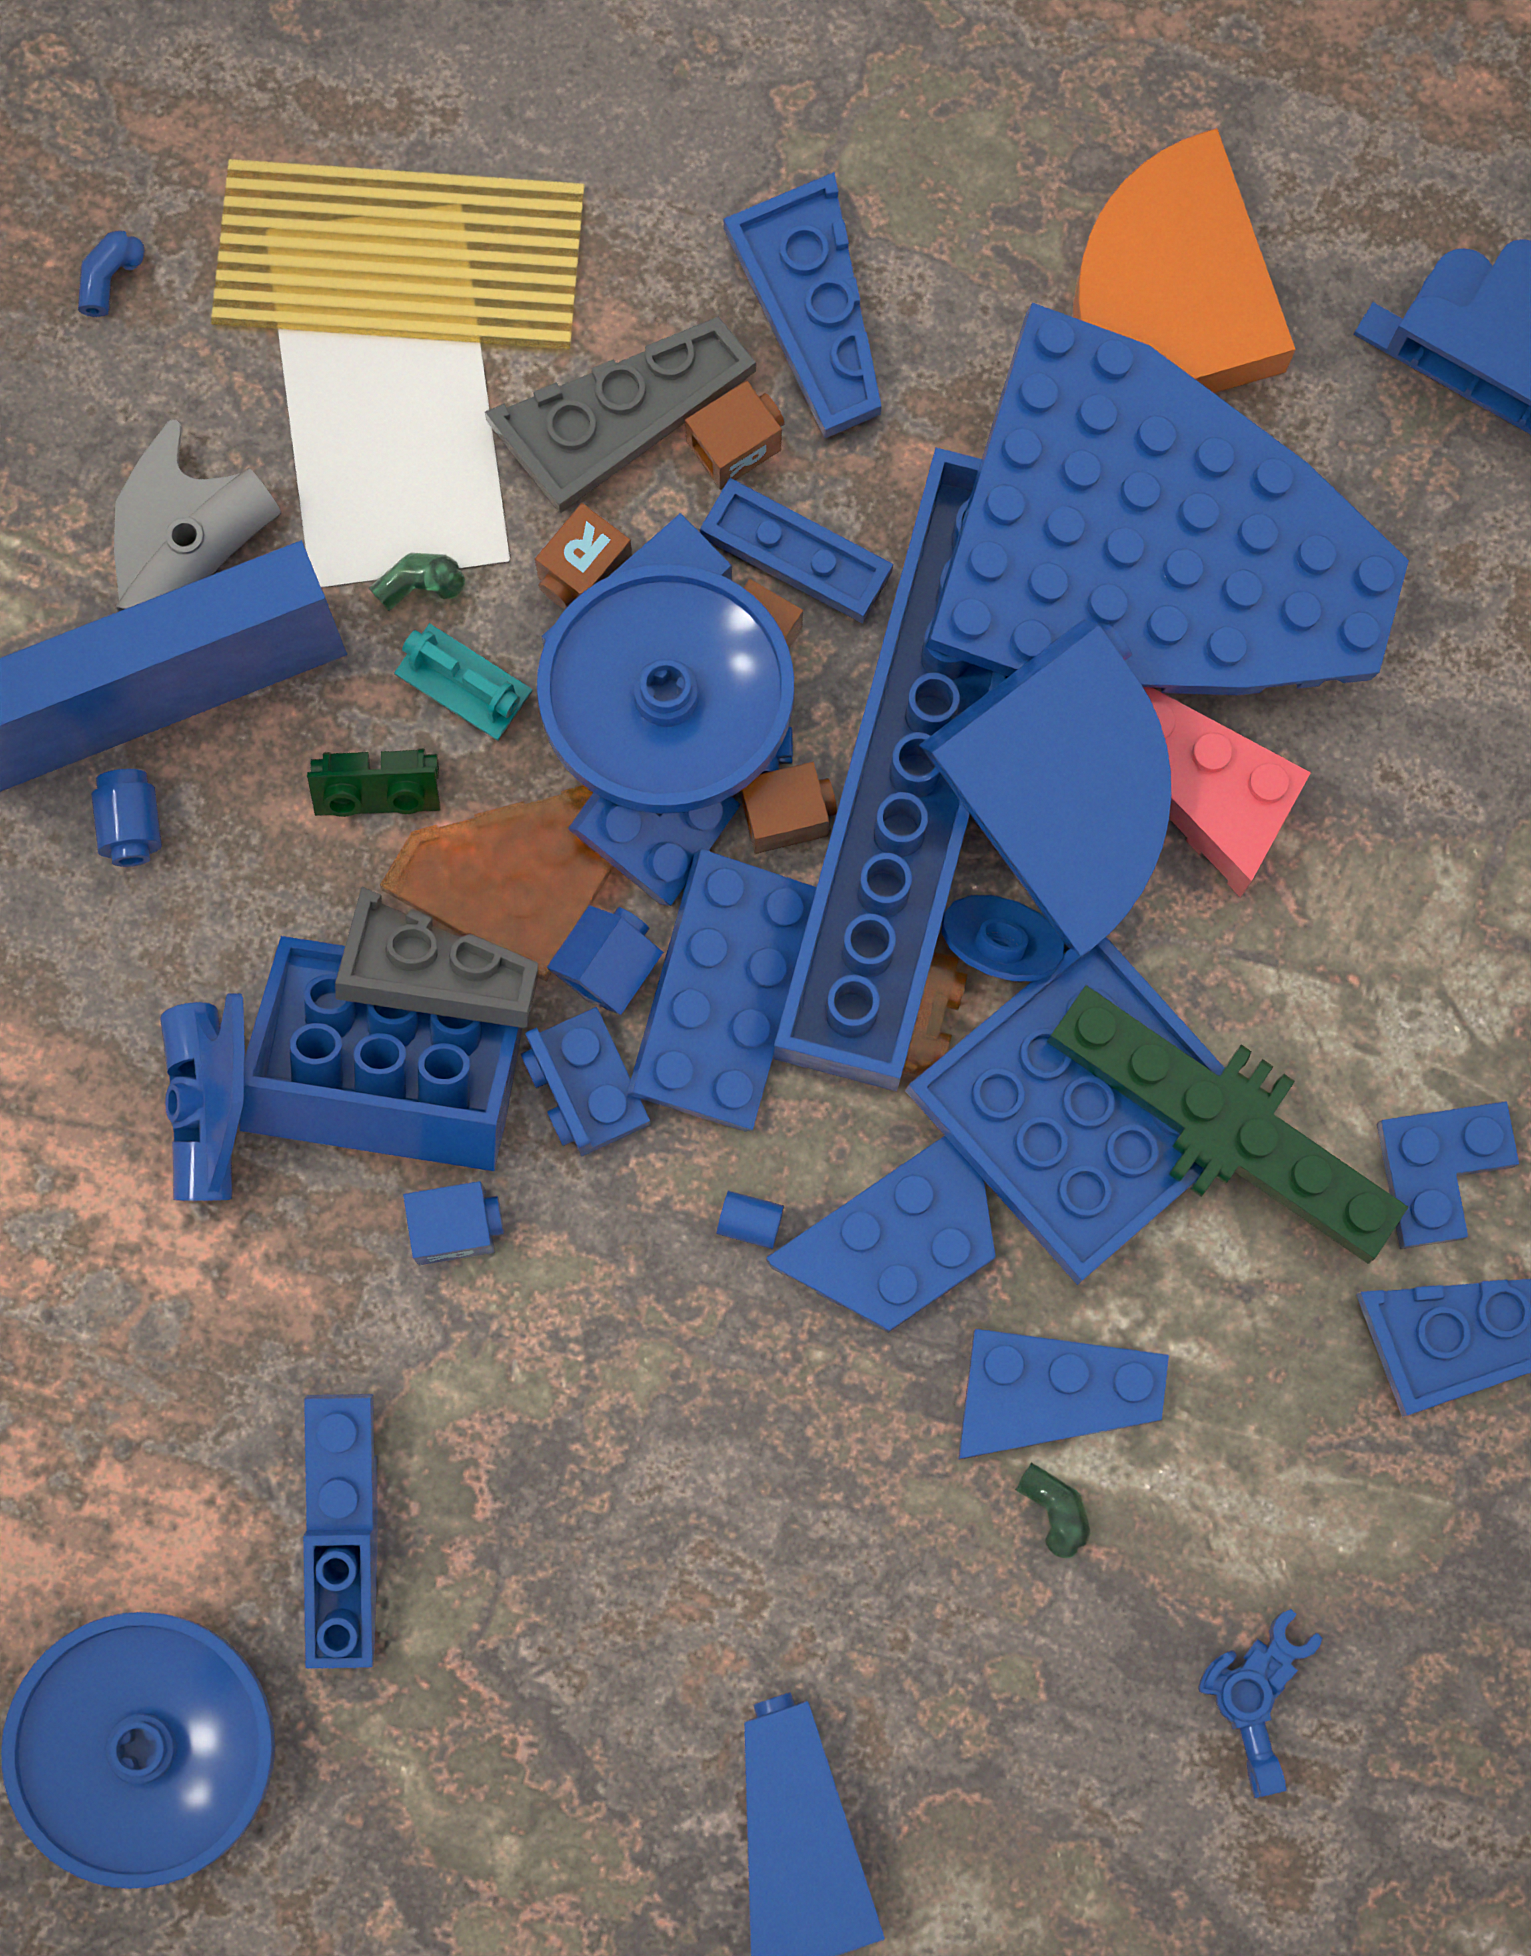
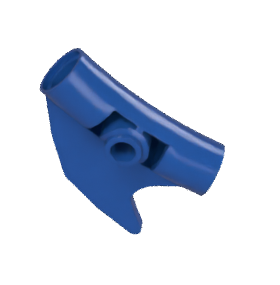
[160,993,245,1201]

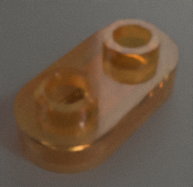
[902,952,968,1078]

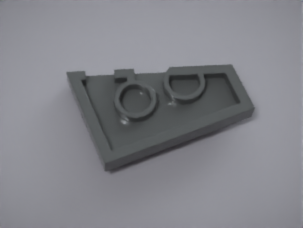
[335,887,539,1028]

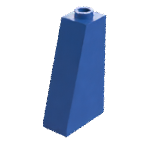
[744,1692,885,1956]

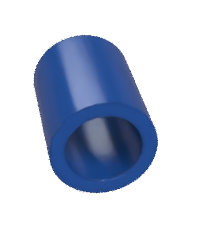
[716,1191,784,1249]

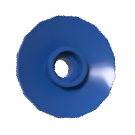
[941,895,1064,981]

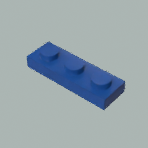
[700,478,893,624]

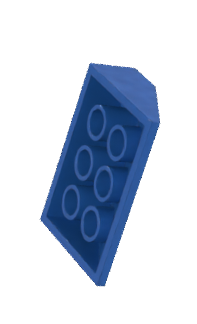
[239,936,522,1171]

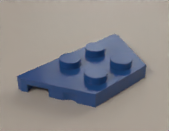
[766,1136,996,1333]

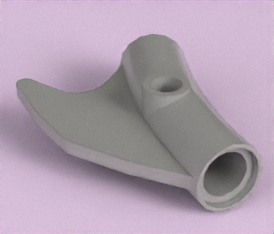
[114,420,282,612]

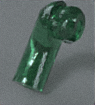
[368,552,465,611]
[1015,1462,1091,1558]

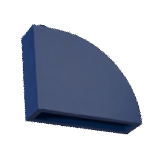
[920,619,1171,957]

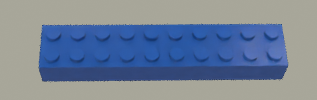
[773,447,1006,1092]

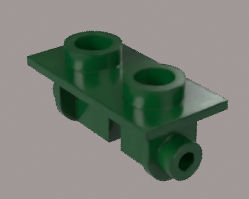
[307,748,441,817]

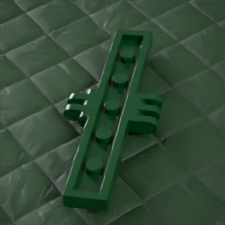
[1046,985,1408,1264]

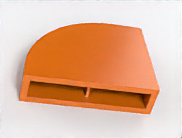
[1073,128,1296,393]

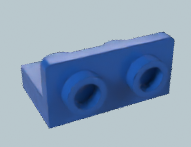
[520,1007,651,1157]

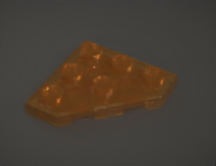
[380,785,614,982]

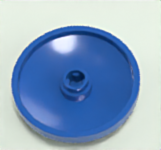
[537,564,794,813]
[1,1612,275,1889]

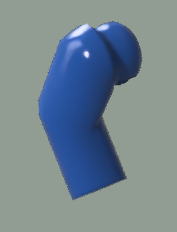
[78,230,144,317]

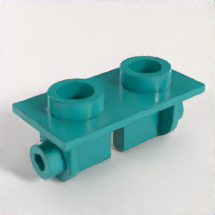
[394,623,533,741]

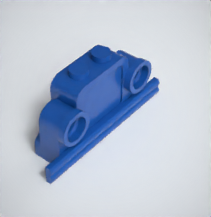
[1353,239,1531,435]

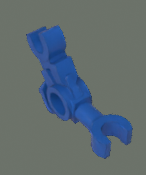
[1198,1609,1322,1798]

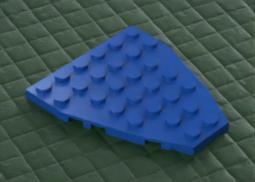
[925,302,1409,695]

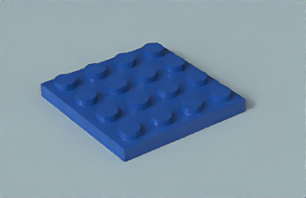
[905,937,1224,1285]

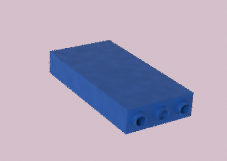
[0,540,348,792]

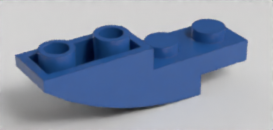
[303,1394,378,1669]

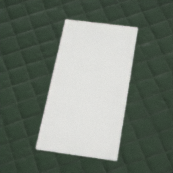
[266,204,510,587]

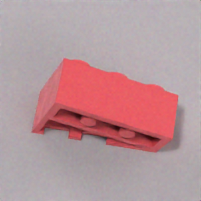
[1143,687,1311,898]

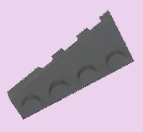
[485,316,756,513]

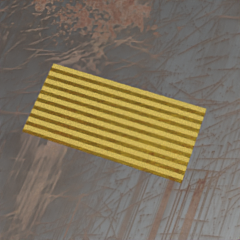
[211,159,584,349]

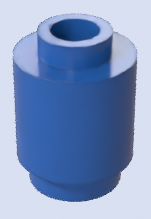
[91,769,162,867]

